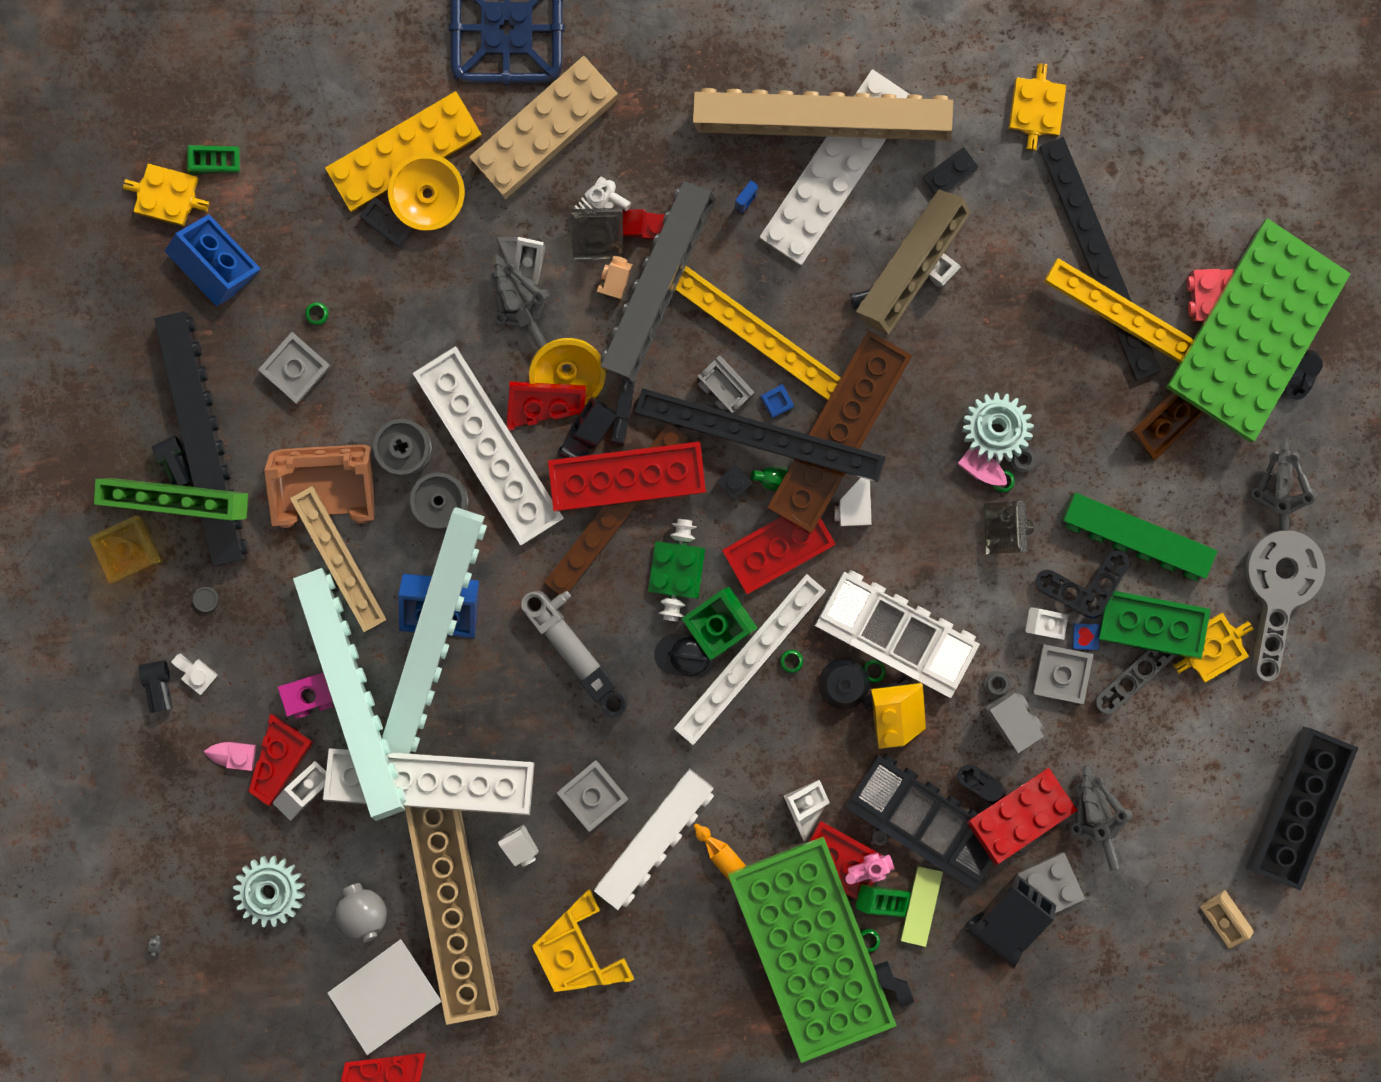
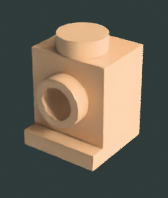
[597,256,633,299]

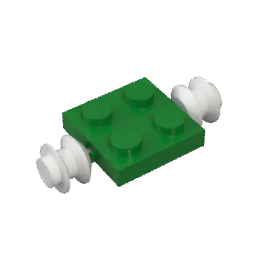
[648,519,705,622]

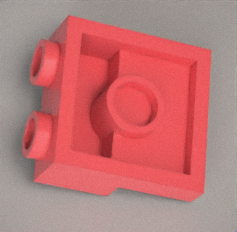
[1187,269,1235,323]

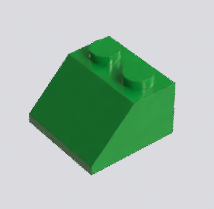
[681,587,758,661]

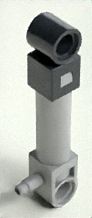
[521,591,628,718]

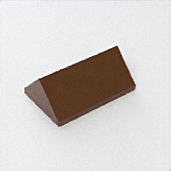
[1127,391,1205,461]

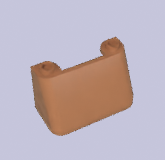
[264,445,375,528]

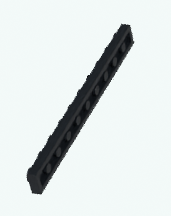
[1039,136,1161,381]
[635,388,886,483]

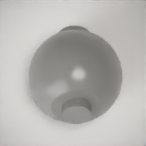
[335,883,387,942]

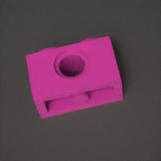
[278,672,334,719]

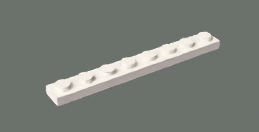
[674,574,826,745]

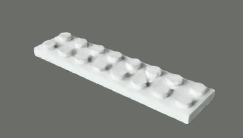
[759,69,910,266]
[413,346,564,545]
[323,749,534,815]

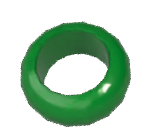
[305,302,329,326]
[992,469,1015,493]
[780,650,803,673]
[863,659,886,683]
[861,929,881,953]

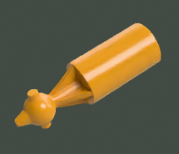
[693,823,746,883]

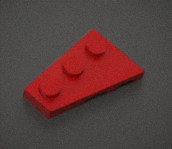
[506,381,586,431]
[248,714,314,806]
[341,1053,426,1082]

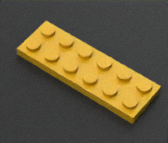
[325,91,482,213]

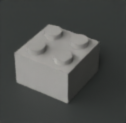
[984,691,1044,753]

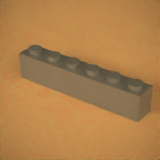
[856,189,971,335]

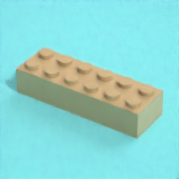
[469,56,619,200]

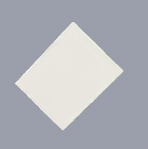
[328,939,442,1055]

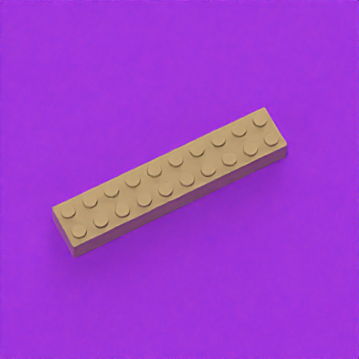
[693,88,953,141]
[405,807,499,1025]

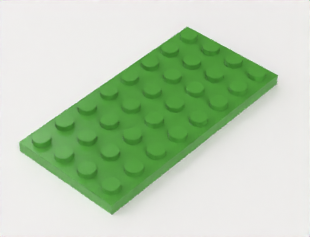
[1166,218,1351,443]
[728,837,896,1063]

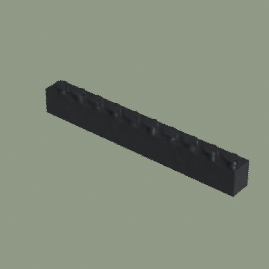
[154,311,249,567]

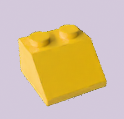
[871,683,926,749]

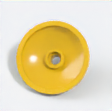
[388,153,465,231]
[529,338,606,405]

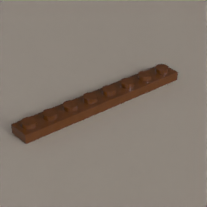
[544,423,689,594]

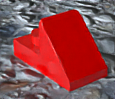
[617,209,665,240]

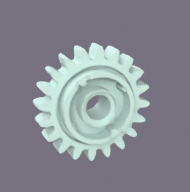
[962,393,1034,464]
[233,856,305,927]

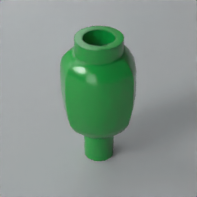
[750,466,789,491]

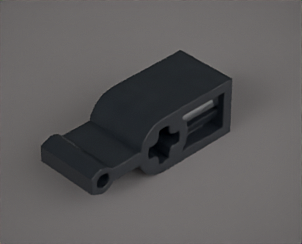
[557,396,617,458]

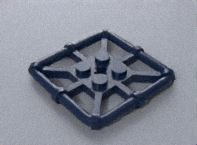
[449,0,565,86]

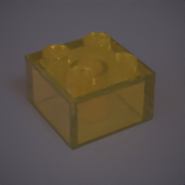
[88,516,163,584]

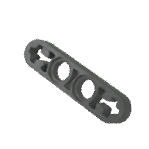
[1094,650,1175,714]

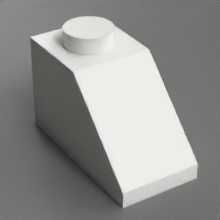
[834,478,872,526]
[273,761,326,821]
[498,825,539,867]

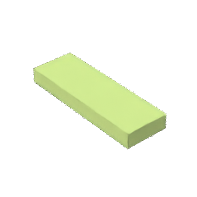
[900,865,943,947]

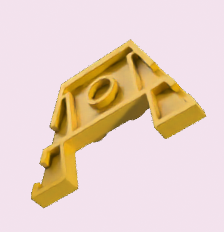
[532,889,634,992]

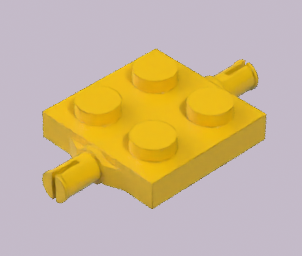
[1008,63,1066,151]
[123,164,210,227]
[1173,613,1253,682]

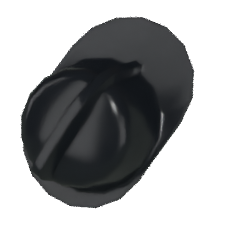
[655,634,716,677]

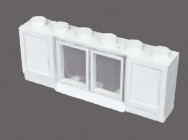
[814,570,980,698]

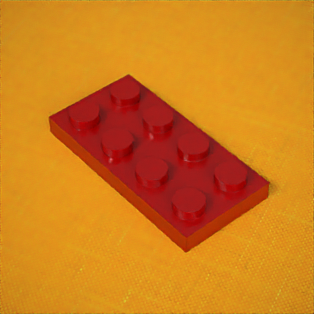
[722,517,836,594]
[967,768,1078,865]

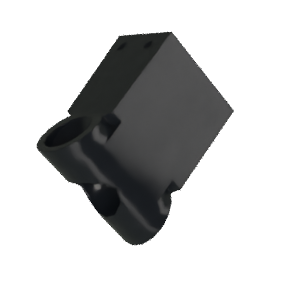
[964,874,1057,969]

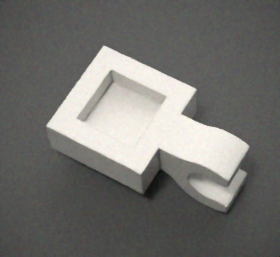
[171,653,218,695]

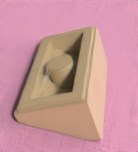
[1200,890,1253,949]

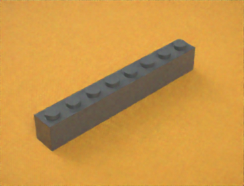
[601,181,716,383]

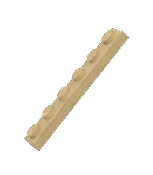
[290,486,387,632]

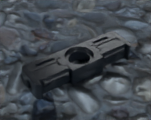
[611,379,636,446]

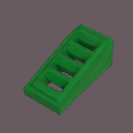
[187,145,240,174]
[856,884,911,917]

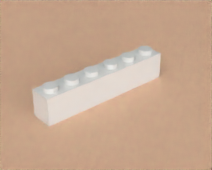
[594,768,714,910]

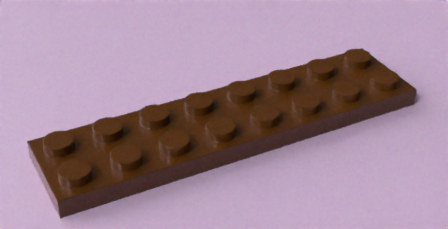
[767,330,913,533]

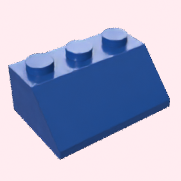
[164,214,261,307]
[398,574,479,638]

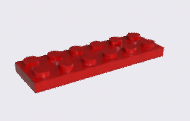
[548,442,706,512]

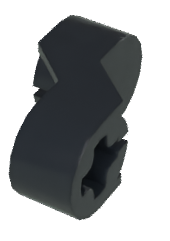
[1285,350,1323,400]
[958,764,1006,804]
[874,961,914,1007]

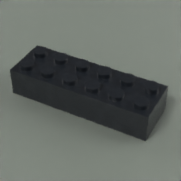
[1246,726,1358,891]

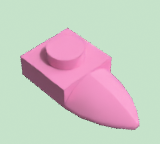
[957,448,1007,486]
[204,742,256,771]

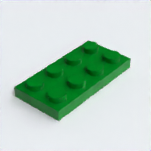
[1099,591,1211,660]

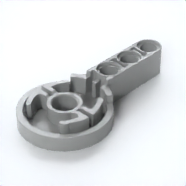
[1246,531,1325,681]

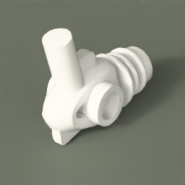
[572,177,631,222]

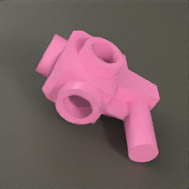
[846,853,894,884]

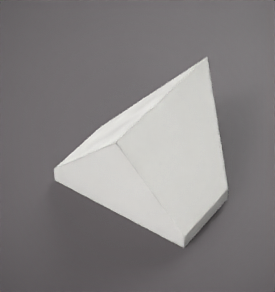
[497,237,546,285]
[784,780,830,842]

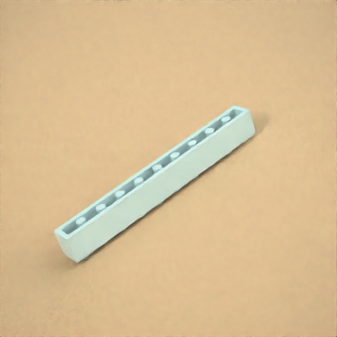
[382,507,487,754]
[293,568,407,821]

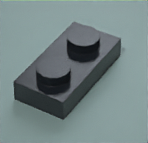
[922,147,979,195]

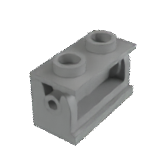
[697,355,755,414]

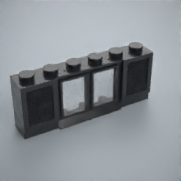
[844,754,993,891]

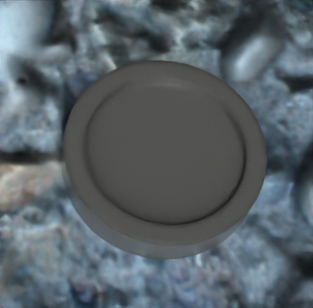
[193,587,219,612]

